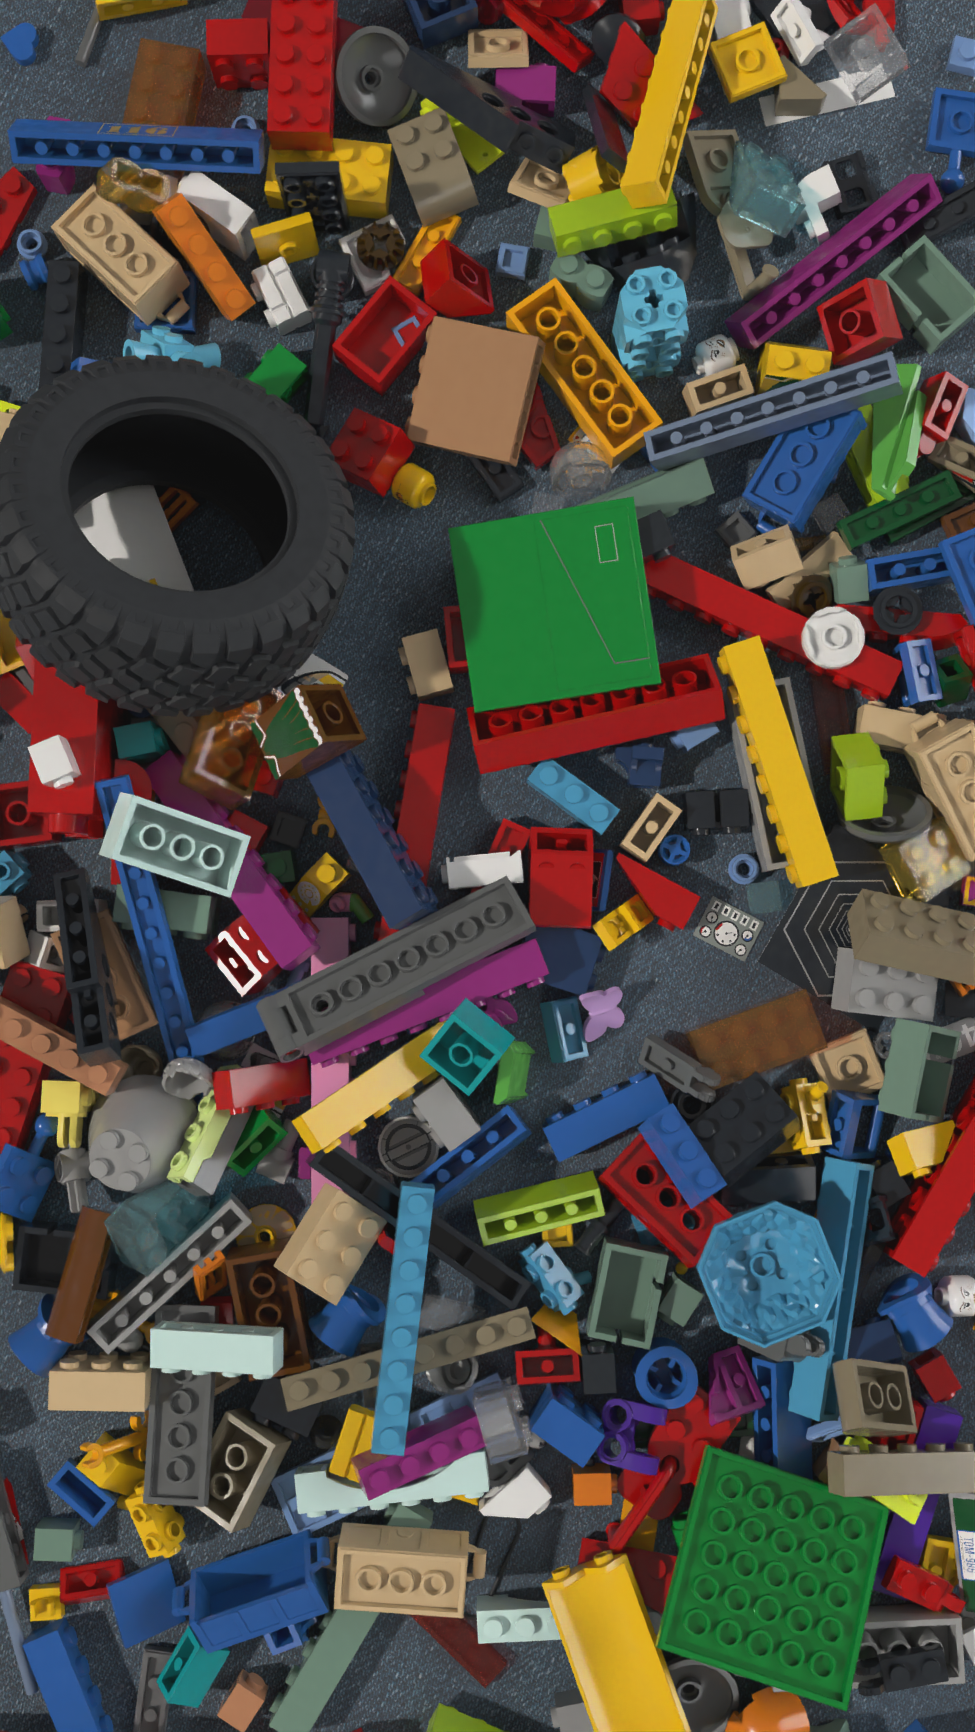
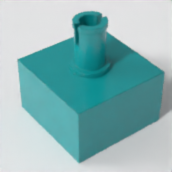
[419,998,515,1096]

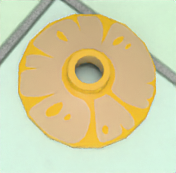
[236,1204,297,1246]

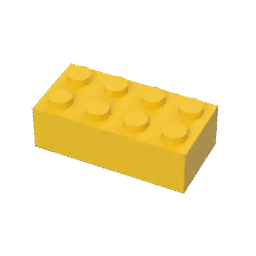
[264,138,394,219]

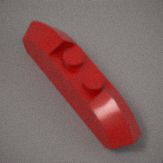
[835,604,969,651]

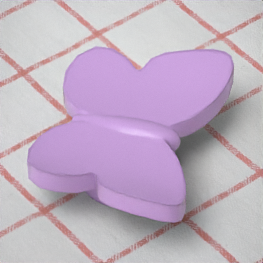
[579,986,625,1042]

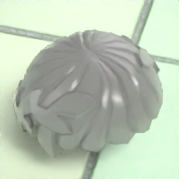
[162,1057,213,1100]
[426,1356,479,1395]

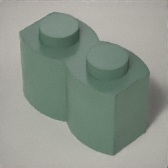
[549,254,614,311]

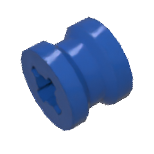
[19,253,48,291]
[657,834,691,866]

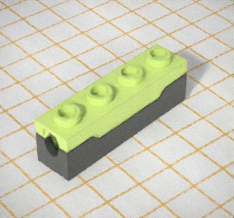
[166,1064,255,1196]

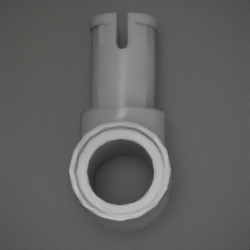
[256,1119,299,1184]

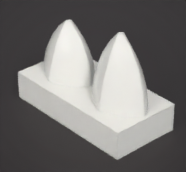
[770,0,830,67]

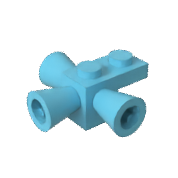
[123,325,221,368]

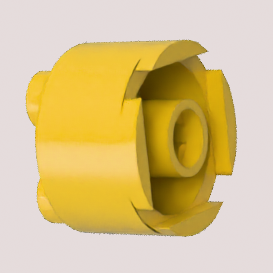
[562,145,624,202]

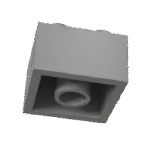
[411,1073,481,1152]

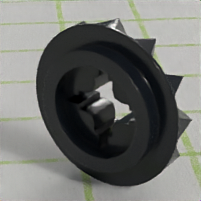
[872,586,923,636]

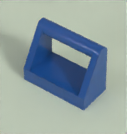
[892,638,943,708]
[821,1089,885,1160]

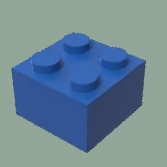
[529,1383,605,1468]

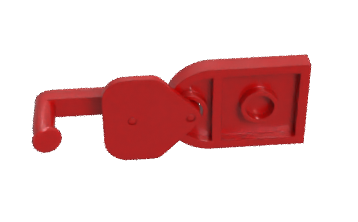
[606,1385,741,1554]

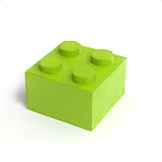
[830,732,889,821]

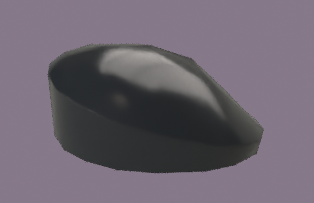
[592,12,647,65]

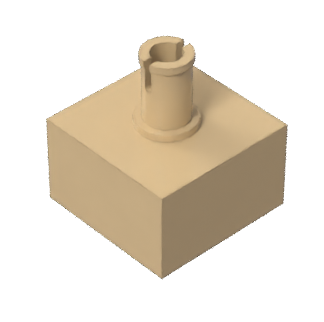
[0,896,31,969]

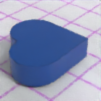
[0,23,39,66]

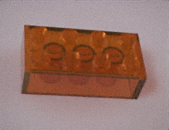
[122,38,206,182]
[178,688,285,810]
[685,988,828,1090]

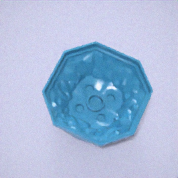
[696,1200,843,1348]

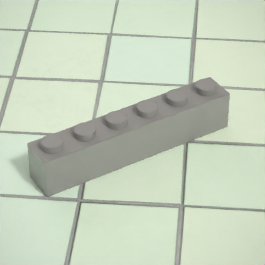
[86,1192,252,1354]

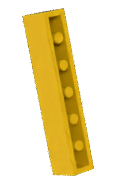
[291,1020,447,1154]

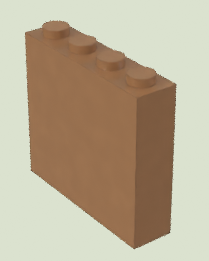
[405,316,546,467]

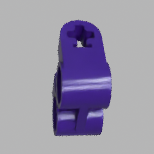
[596,1398,668,1475]

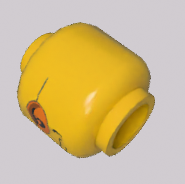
[391,463,437,509]

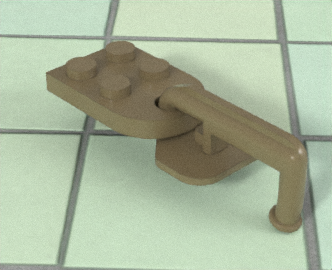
[683,129,779,301]

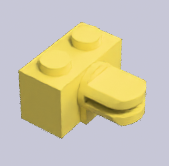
[41,1079,100,1148]

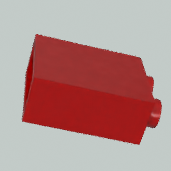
[27,658,128,839]

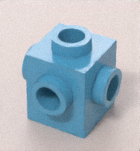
[0,850,33,896]

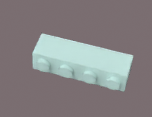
[150,1321,284,1379]

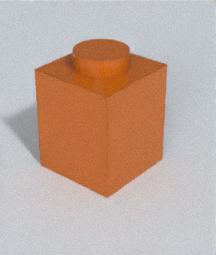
[572,1463,618,1506]

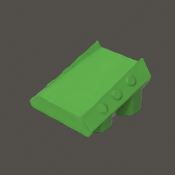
[493,1041,536,1105]

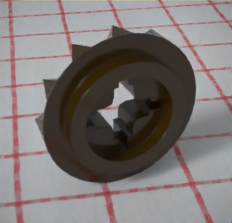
[357,221,405,271]
[788,573,834,619]

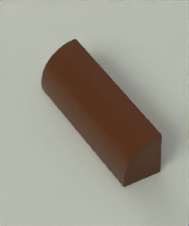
[45,1205,120,1344]

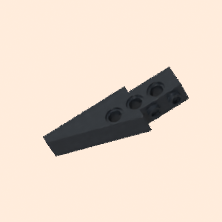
[398,45,576,174]
[53,867,122,1067]

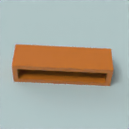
[152,193,256,321]

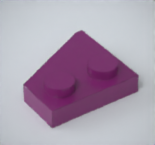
[708,1345,766,1427]

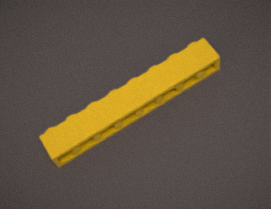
[620,0,718,209]
[717,635,839,888]

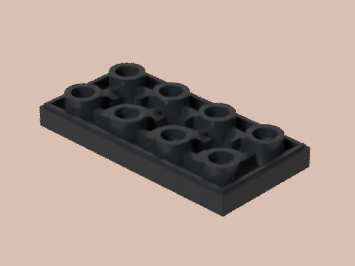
[275,161,350,235]

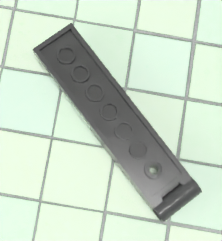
[256,876,537,1063]

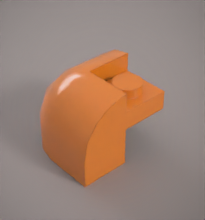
[724,1686,810,1732]

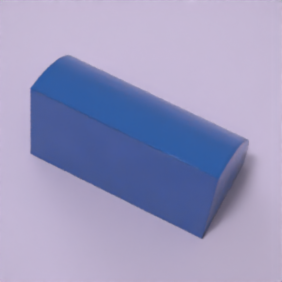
[47,1457,118,1527]

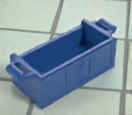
[742,408,867,534]
[172,1529,331,1654]

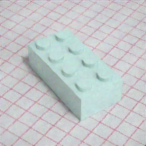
[99,792,251,898]

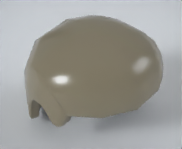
[121,1044,163,1080]

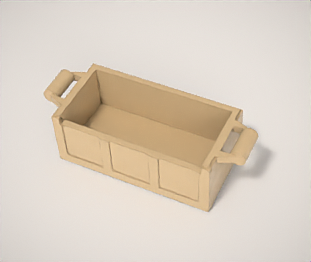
[51,184,190,326]
[902,711,975,862]
[324,1522,487,1618]

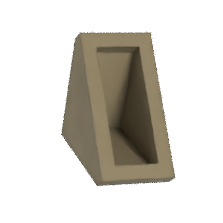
[774,55,827,116]

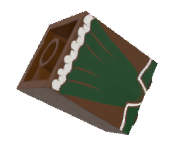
[250,684,367,780]

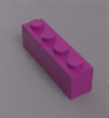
[351,1405,487,1501]

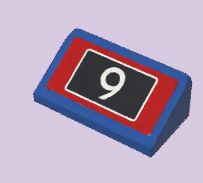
[592,849,614,912]

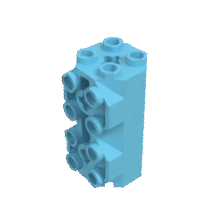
[610,265,689,383]

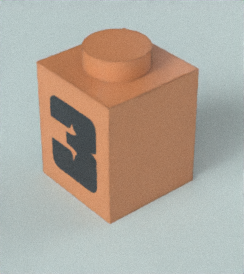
[217,1669,269,1732]

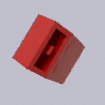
[528,827,594,929]
[205,885,320,997]

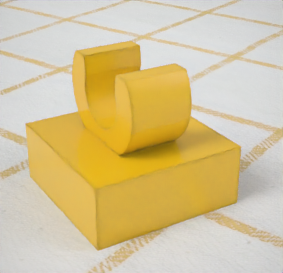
[29,1583,65,1622]

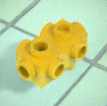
[780,1078,832,1155]
[117,1480,186,1558]

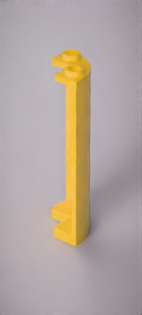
[541,1550,691,1732]

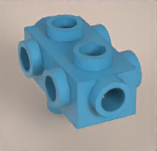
[518,1241,592,1315]

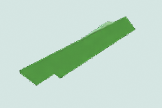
[871,364,927,501]

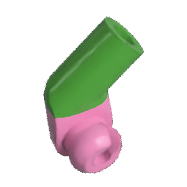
[329,892,374,925]

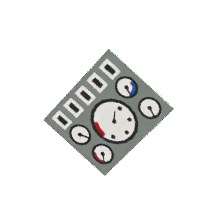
[693,896,764,962]

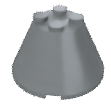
[88,1074,198,1195]

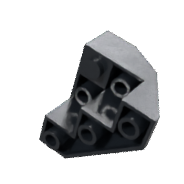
[583,190,697,288]

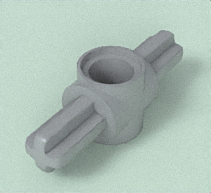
[54,1144,92,1213]

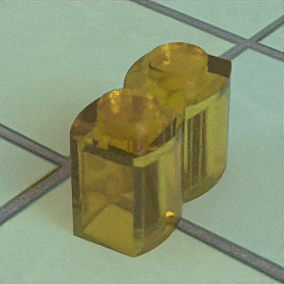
[96,157,170,214]

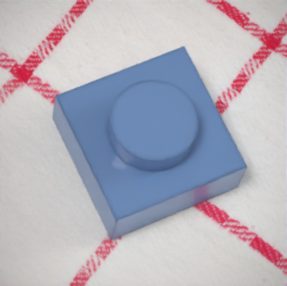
[946,35,975,77]

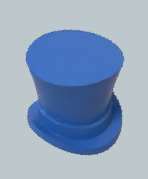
[877,1273,953,1353]
[308,1284,386,1357]
[8,1294,90,1378]
[632,1337,698,1409]

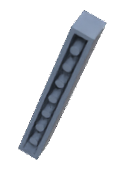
[643,351,903,471]

